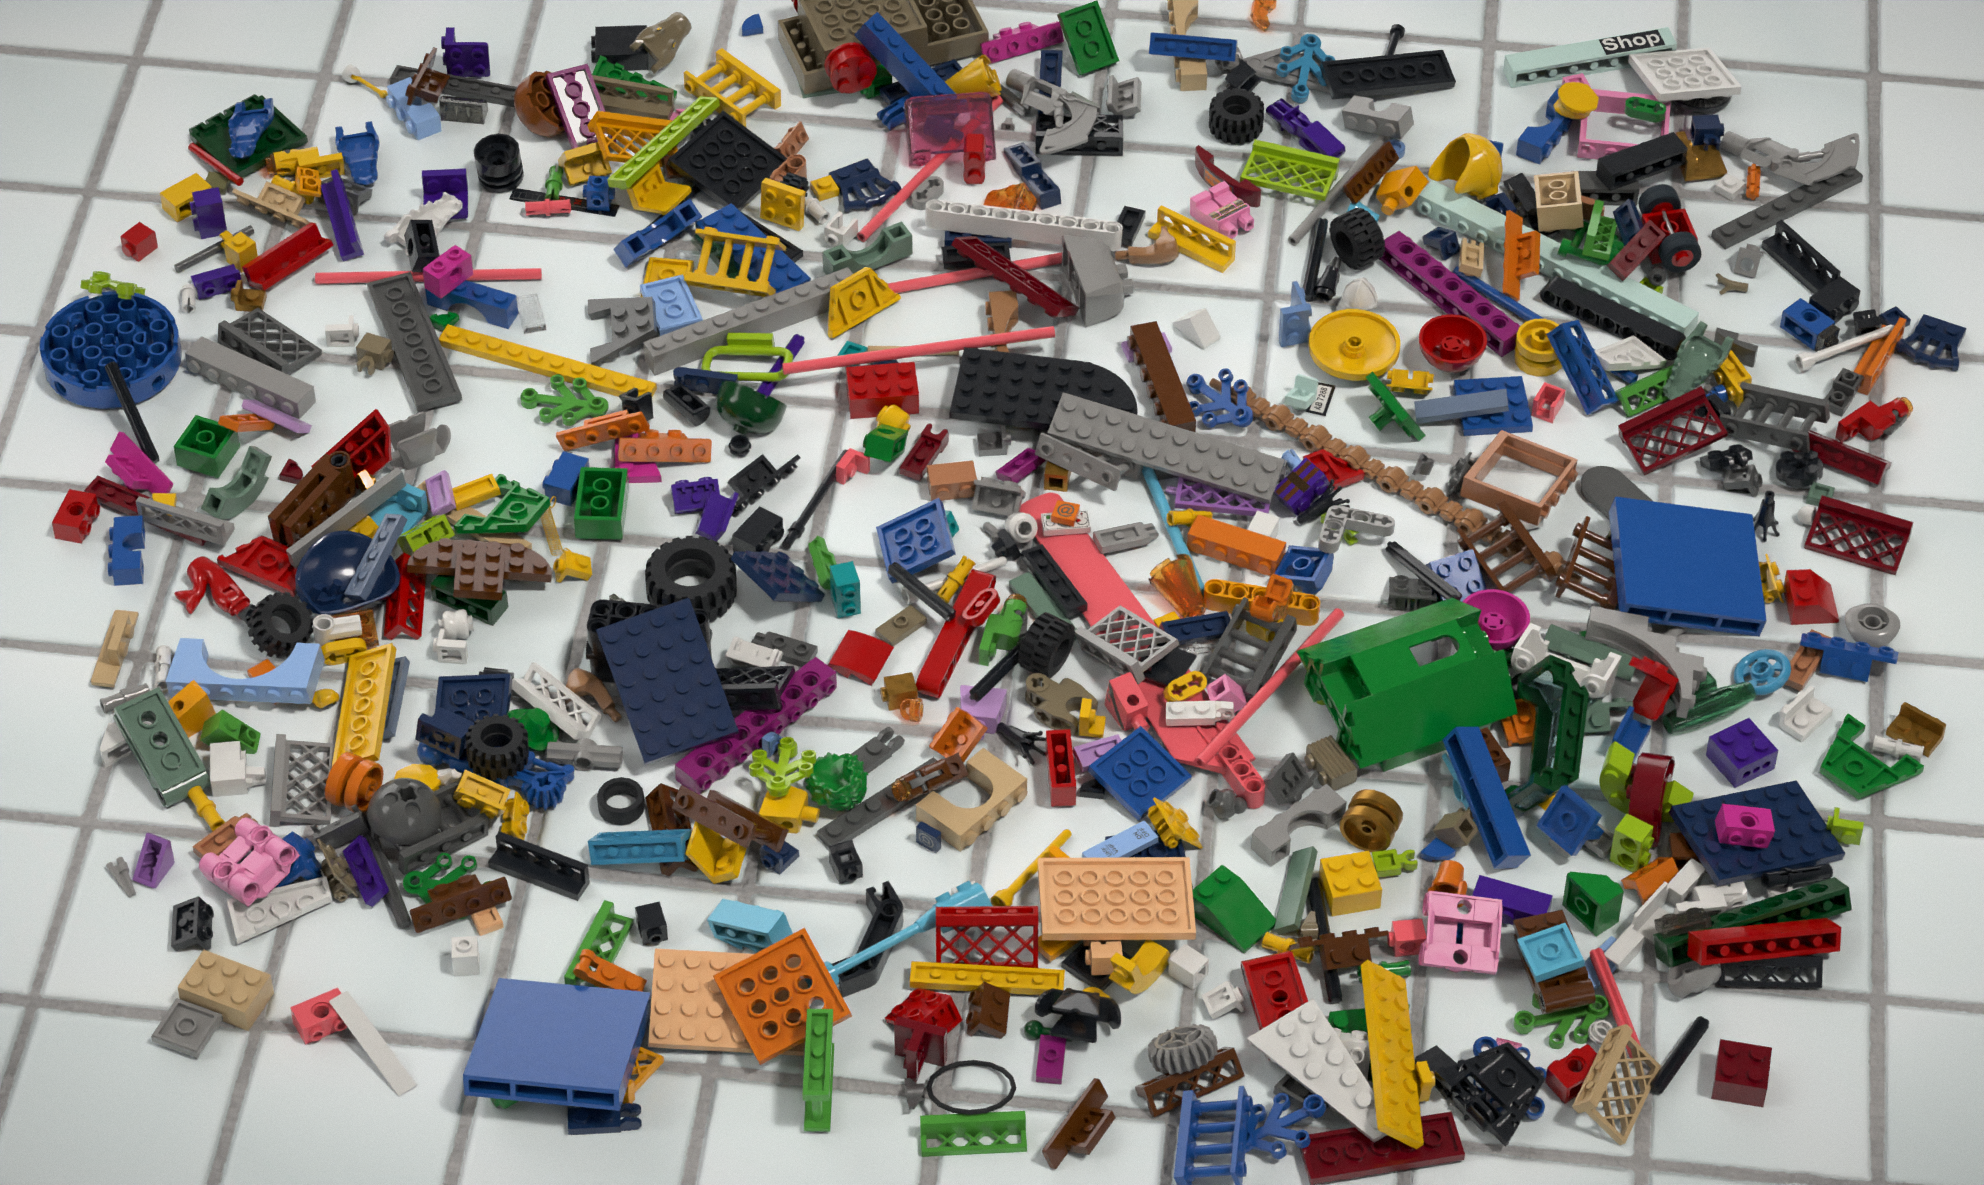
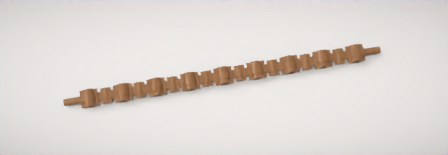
[1209,378,1583,584]

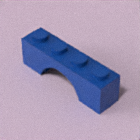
[1516,88,1574,165]
[613,199,703,267]
[425,280,518,329]

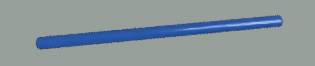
[1452,266,1638,384]

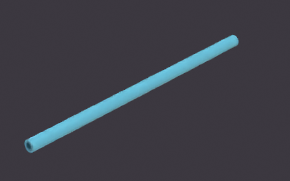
[1142,466,1204,598]

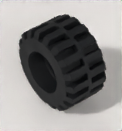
[1209,88,1264,145]
[1329,207,1385,270]
[247,592,314,658]
[1018,612,1075,678]
[466,714,529,780]

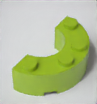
[1599,741,1694,823]

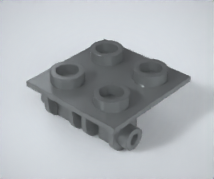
[1388,575,1437,610]

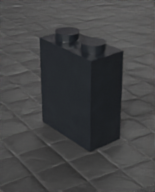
[591,25,648,71]

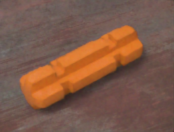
[1746,163,1761,200]

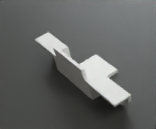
[1604,858,1706,970]

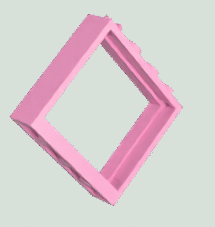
[1577,89,1671,159]

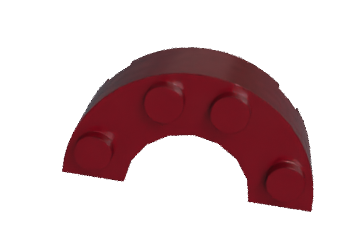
[1626,752,1675,847]

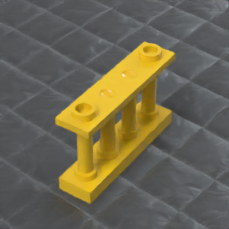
[683,48,781,127]
[684,227,786,297]

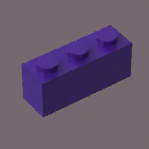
[1472,875,1553,925]

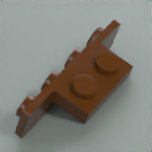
[405,47,450,106]
[1343,141,1399,204]
[409,874,512,933]
[1289,927,1389,971]
[1042,1078,1116,1169]

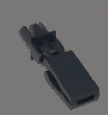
[1415,1045,1502,1132]

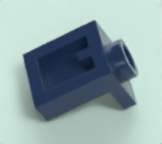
[1484,192,1517,216]
[1422,227,1460,260]
[760,841,800,875]

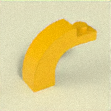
[1109,940,1170,994]

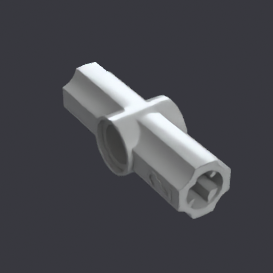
[546,738,623,771]

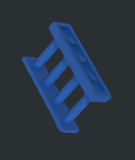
[1174,1086,1253,1185]

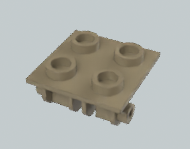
[317,839,359,902]

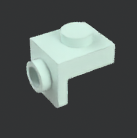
[1284,374,1318,410]

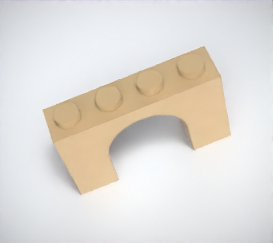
[916,748,1028,852]

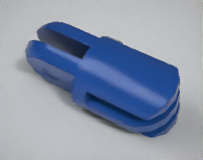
[876,94,922,130]

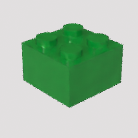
[173,415,240,478]

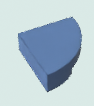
[762,732,783,757]

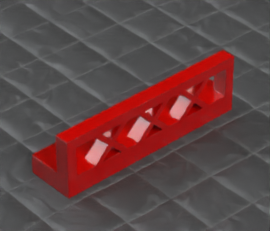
[242,222,334,291]
[384,553,426,640]

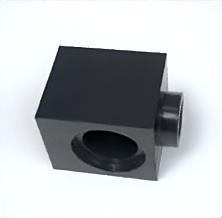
[635,901,668,946]

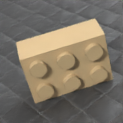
[177,949,274,1031]

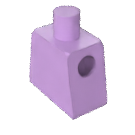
[960,685,1007,741]

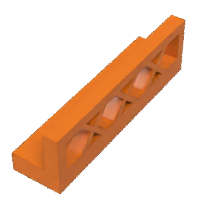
[1854,317,1907,396]

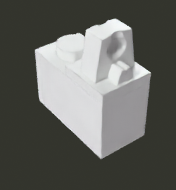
[210,741,266,797]

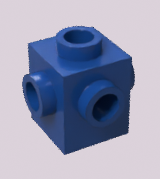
[583,176,616,211]

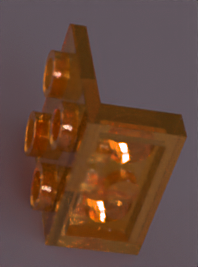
[983,182,1038,211]

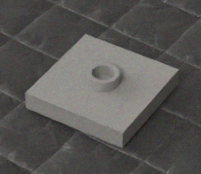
[151,998,223,1058]

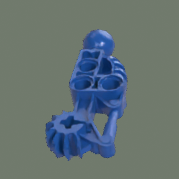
[417,742,574,811]

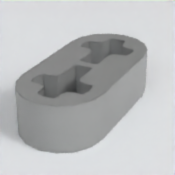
[911,176,944,210]

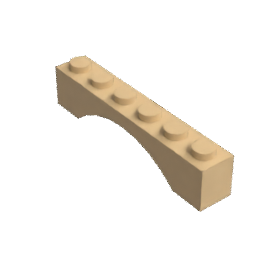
[1167,0,1207,91]

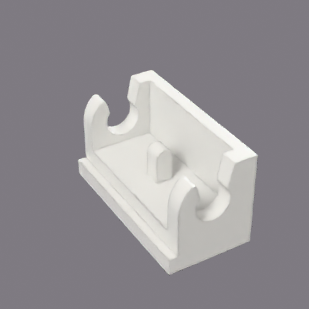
[725,636,783,667]

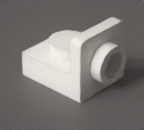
[325,315,359,347]
[433,629,468,664]
[1201,981,1246,1019]

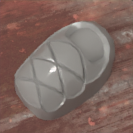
[1667,960,1722,998]

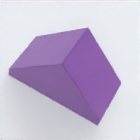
[132,832,175,888]

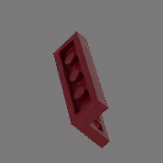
[1792,430,1892,485]

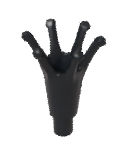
[1296,479,1350,526]
[1753,491,1780,542]
[997,722,1046,765]

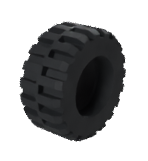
[645,536,737,622]

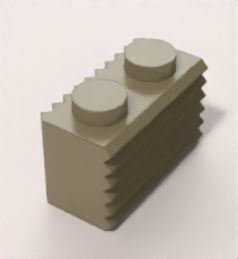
[1304,735,1358,791]

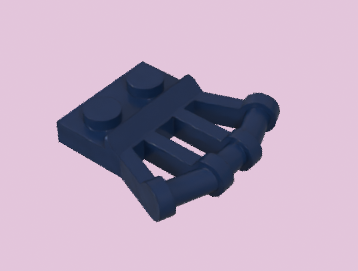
[829,158,901,212]
[1895,314,1967,371]

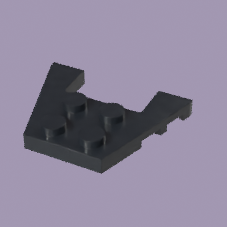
[1434,1042,1545,1147]

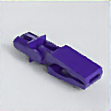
[1266,98,1346,158]

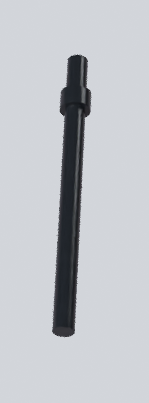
[782,449,848,549]

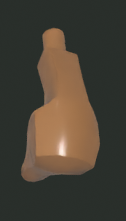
[1115,226,1179,264]
[558,668,622,722]

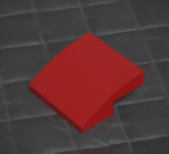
[828,630,894,686]

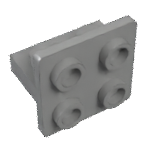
[972,477,1026,517]

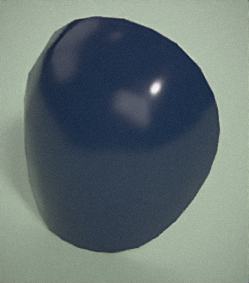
[295,530,400,615]

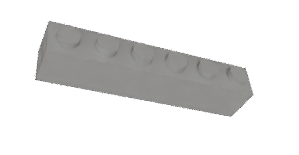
[185,336,316,419]

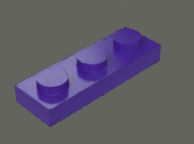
[342,835,389,907]

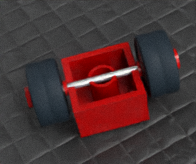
[1638,184,1702,273]

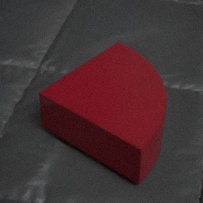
[279,459,304,484]

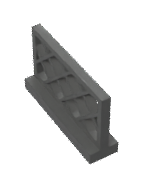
[218,308,322,374]

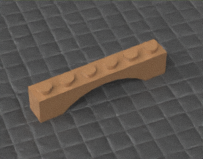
[985,290,1018,353]

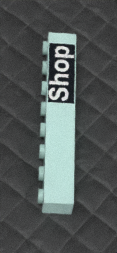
[1503,27,1677,88]

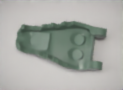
[1663,321,1734,400]

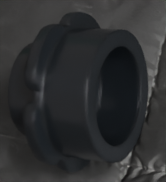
[728,435,752,456]

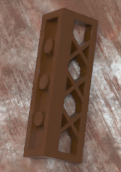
[645,783,699,876]
[1135,1047,1245,1117]

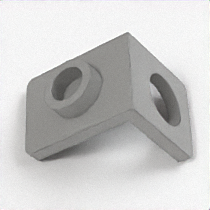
[1734,244,1765,278]

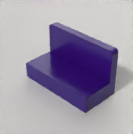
[695,491,739,541]

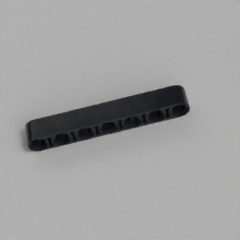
[1539,276,1686,360]

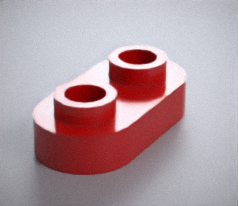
[962,588,1001,627]

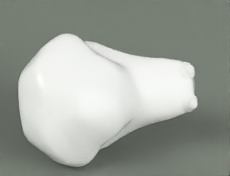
[437,768,462,787]

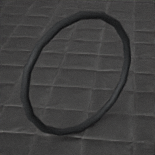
[926,1060,1016,1115]

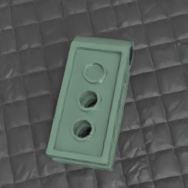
[113,687,211,808]

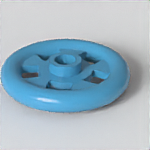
[1734,649,1791,696]

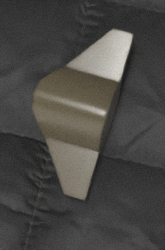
[1297,911,1318,951]

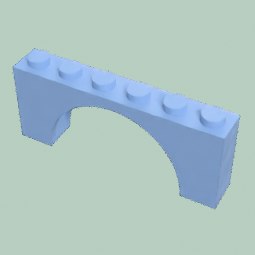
[165,638,325,704]

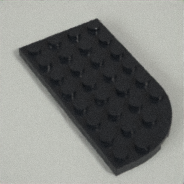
[949,347,1138,430]

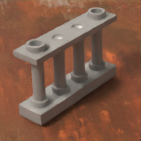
[1035,433,1143,491]

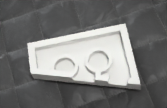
[1594,335,1667,371]

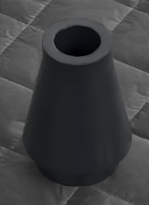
[1314,265,1339,301]

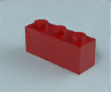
[1045,729,1076,807]

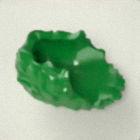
[804,752,868,811]

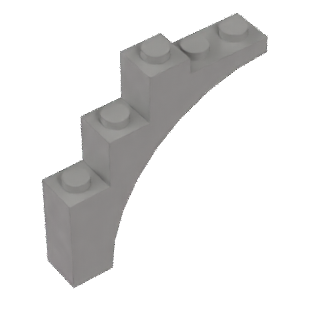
[1585,606,1707,718]

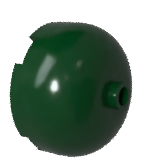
[716,381,787,435]

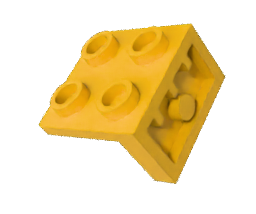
[686,821,747,884]

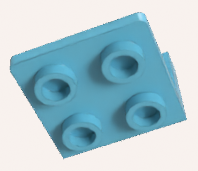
[368,483,428,534]

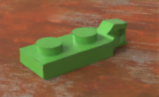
[808,535,837,590]

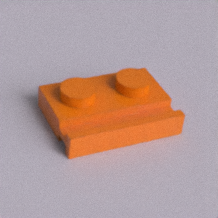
[1500,699,1536,747]

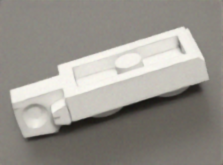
[1166,701,1234,726]

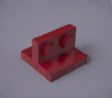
[894,1016,947,1083]

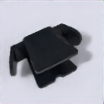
[1035,988,1121,1043]

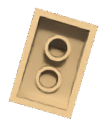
[1534,171,1584,232]

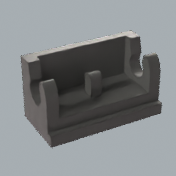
[310,804,370,849]

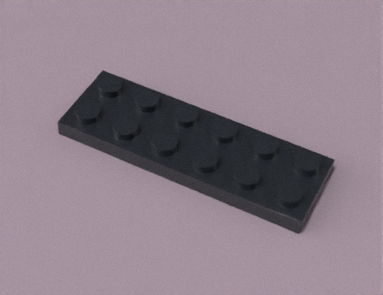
[1320,50,1456,100]

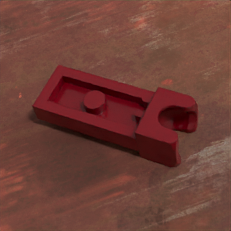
[899,423,949,481]

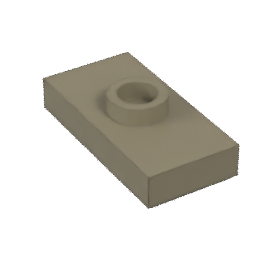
[875,605,927,646]

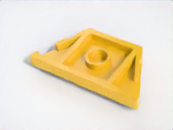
[828,267,901,338]

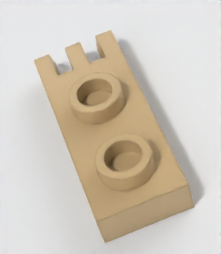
[1459,237,1484,277]

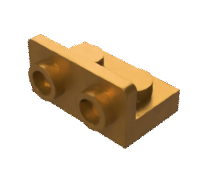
[1886,702,1946,757]

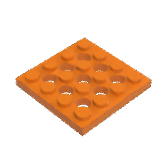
[713,928,852,1065]

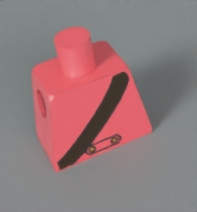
[1104,672,1150,731]

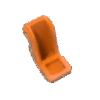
[1249,574,1294,623]

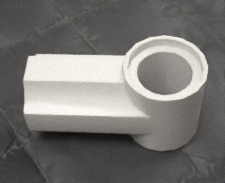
[313,614,362,646]

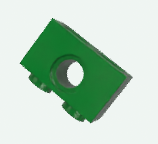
[863,424,908,462]

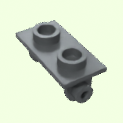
[1447,452,1476,499]

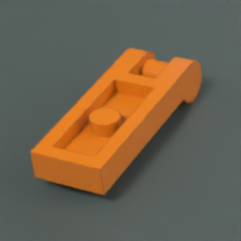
[573,949,647,992]

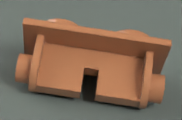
[774,121,809,158]

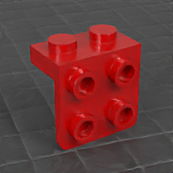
[1628,656,1679,721]

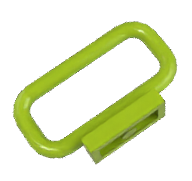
[701,333,793,382]

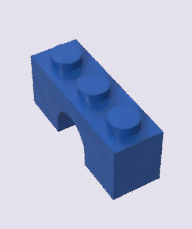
[108,515,146,586]

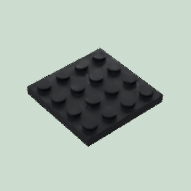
[667,111,787,211]

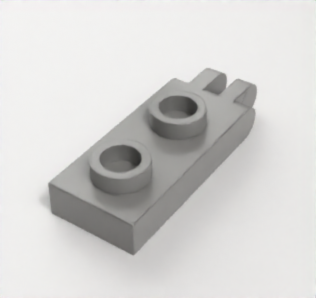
[1092,522,1159,554]

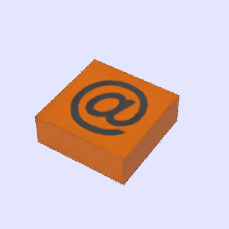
[1051,500,1080,527]

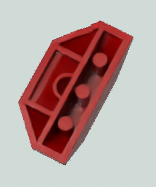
[311,409,392,489]

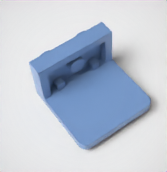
[1278,281,1312,347]

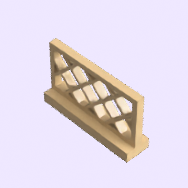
[1572,1024,1661,1145]

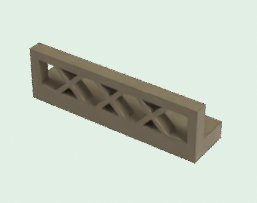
[592,75,675,120]

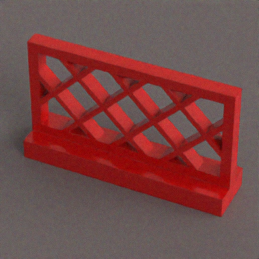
[936,906,1039,968]

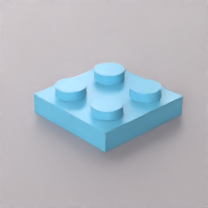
[1517,923,1585,983]

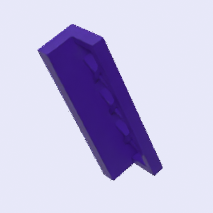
[321,169,364,262]

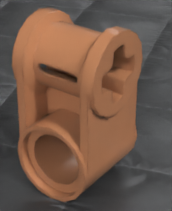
[769,154,807,182]

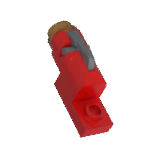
[1835,397,1913,443]

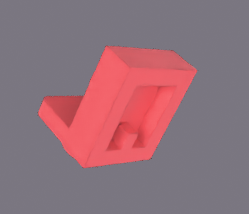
[836,448,870,485]

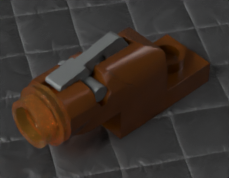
[891,753,969,802]

